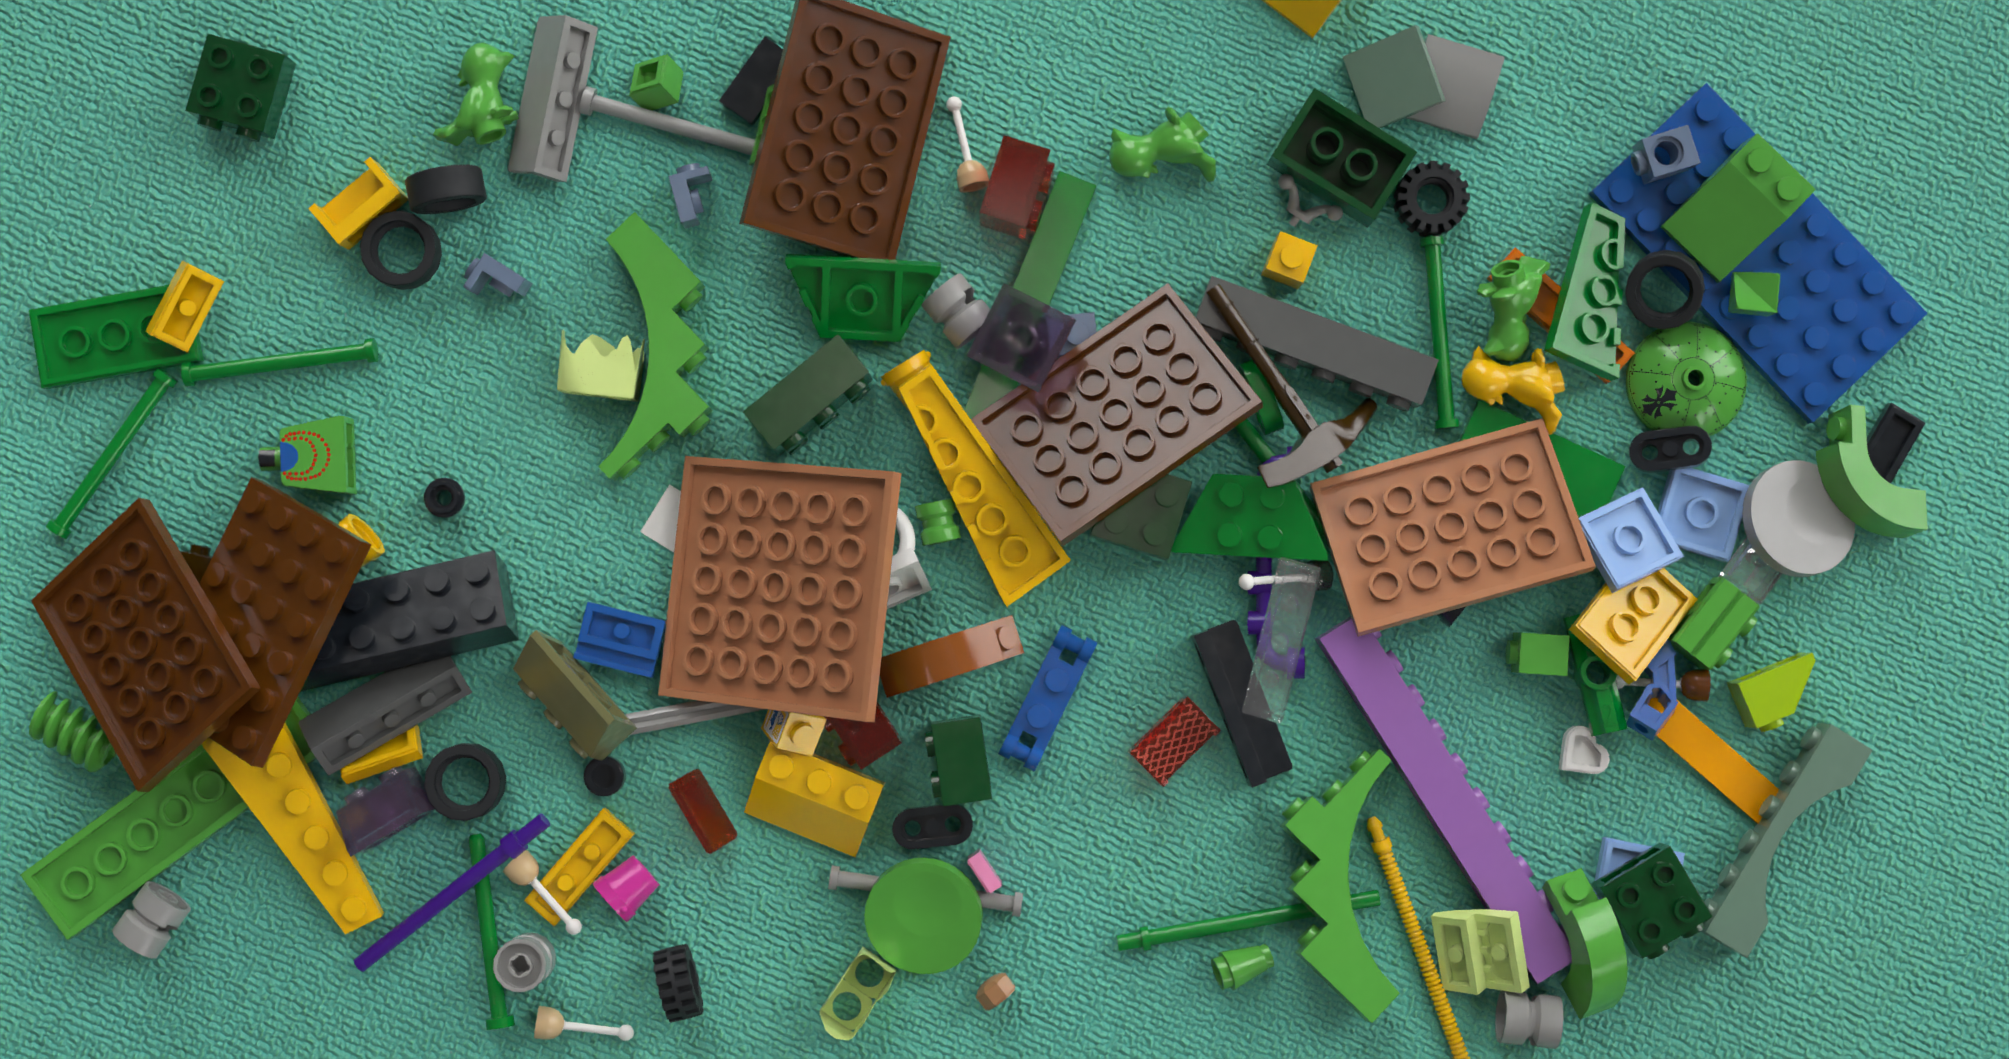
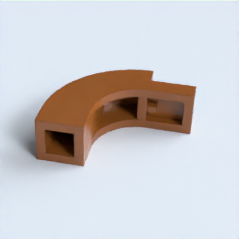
[880,615,1024,698]

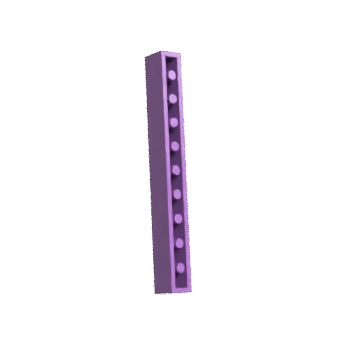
[1315,616,1572,984]

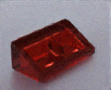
[668,769,738,854]

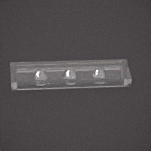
[1242,557,1321,724]

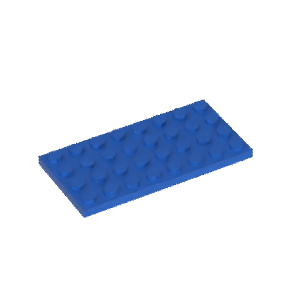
[1588,83,1928,424]

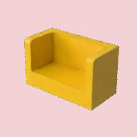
[308,157,408,250]

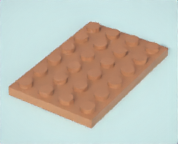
[1310,418,1596,637]

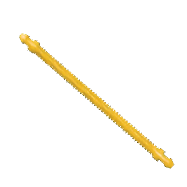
[1367,816,1470,1059]

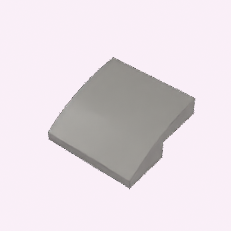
[1407,34,1505,139]

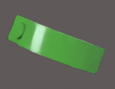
[1816,404,1928,538]
[1542,868,1628,1019]

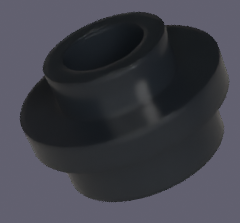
[424,478,465,518]

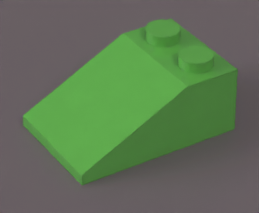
[1661,133,1816,283]

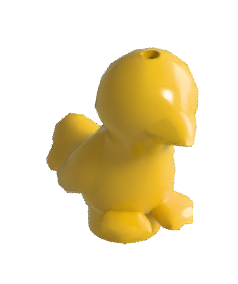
[1461,346,1565,435]

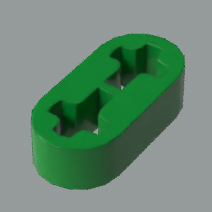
[1239,360,1284,435]

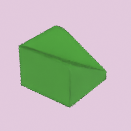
[629,54,683,111]
[1728,272,1780,317]

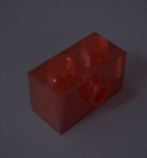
[824,701,903,770]

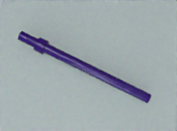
[353,813,551,972]

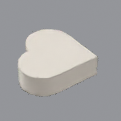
[1559,725,1610,774]

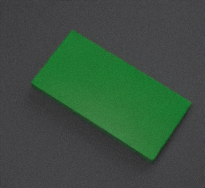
[29,285,204,389]
[1459,400,1626,518]

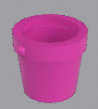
[593,855,660,922]

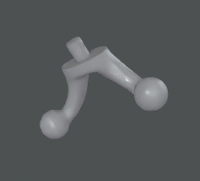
[1278,174,1343,227]

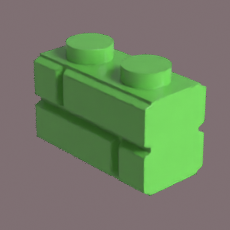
[1667,577,1760,670]

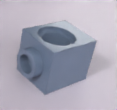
[1631,125,1701,185]

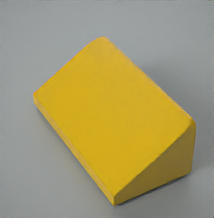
[146,261,224,353]

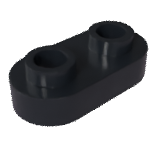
[1629,426,1712,473]
[892,804,973,849]

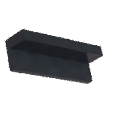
[1191,620,1293,788]

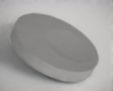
[1742,460,1855,577]

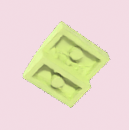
[1431,909,1530,995]

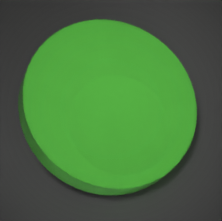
[864,858,983,974]

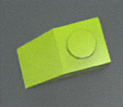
[1727,652,1816,732]

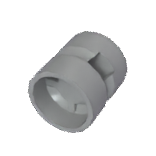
[921,273,996,349]
[112,881,191,959]
[493,932,556,992]
[1495,991,1564,1049]

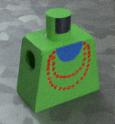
[258,416,357,495]

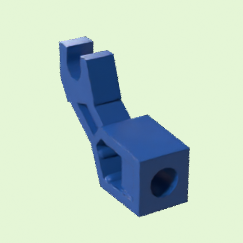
[1626,640,1678,741]

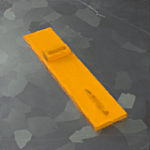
[1647,698,1780,824]

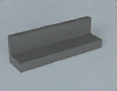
[299,656,472,776]

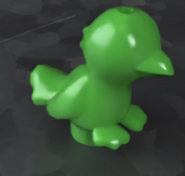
[433,43,519,146]
[1109,106,1217,182]
[1477,256,1551,362]

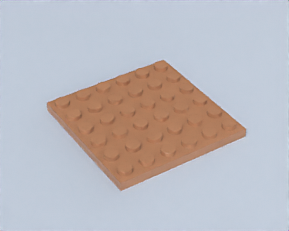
[658,456,902,722]

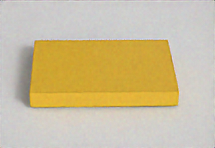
[1569,568,1698,685]

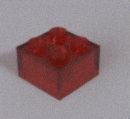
[979,135,1056,240]

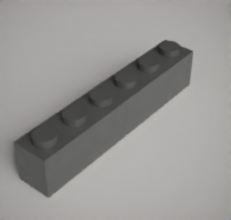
[1195,276,1438,412]

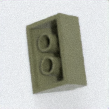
[513,630,637,761]

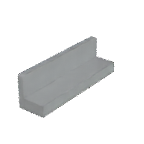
[508,15,598,182]

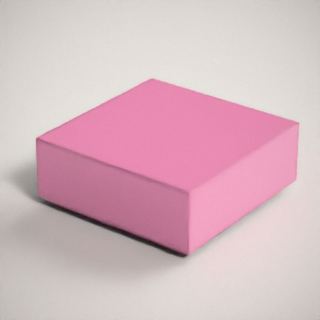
[967,848,1002,894]

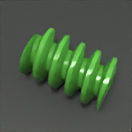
[29,691,116,772]

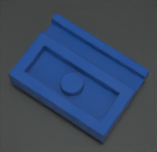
[573,602,666,678]

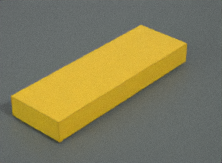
[524,808,635,927]

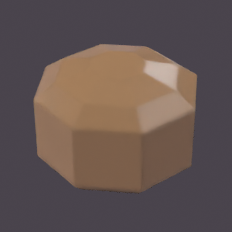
[976,973,1015,1011]

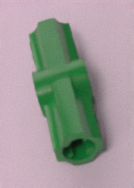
[1563,614,1628,737]

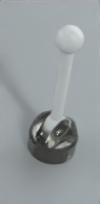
[1239,560,1333,591]

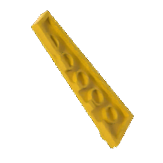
[897,364,1071,607]
[201,722,384,934]

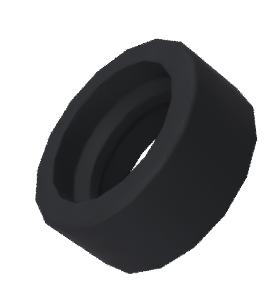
[405,164,487,214]
[360,210,442,290]
[1625,250,1705,330]
[424,743,506,821]

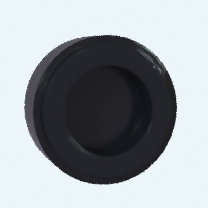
[584,756,626,797]

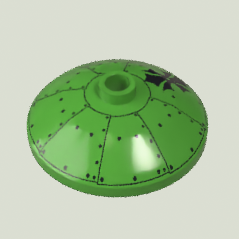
[1625,322,1747,436]

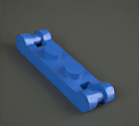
[998,625,1098,772]

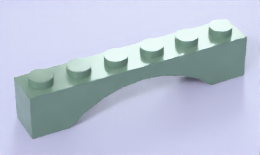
[1701,723,1873,958]

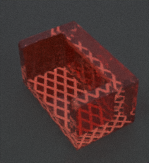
[1128,695,1221,787]

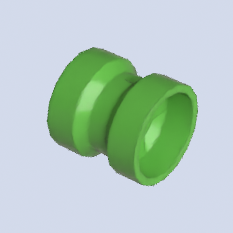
[915,499,961,546]

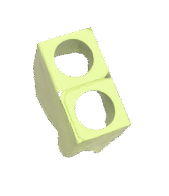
[557,330,645,402]
[819,947,897,1040]

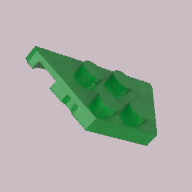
[785,254,941,342]
[1171,474,1328,561]

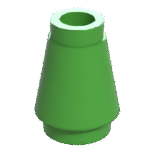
[1211,944,1274,990]

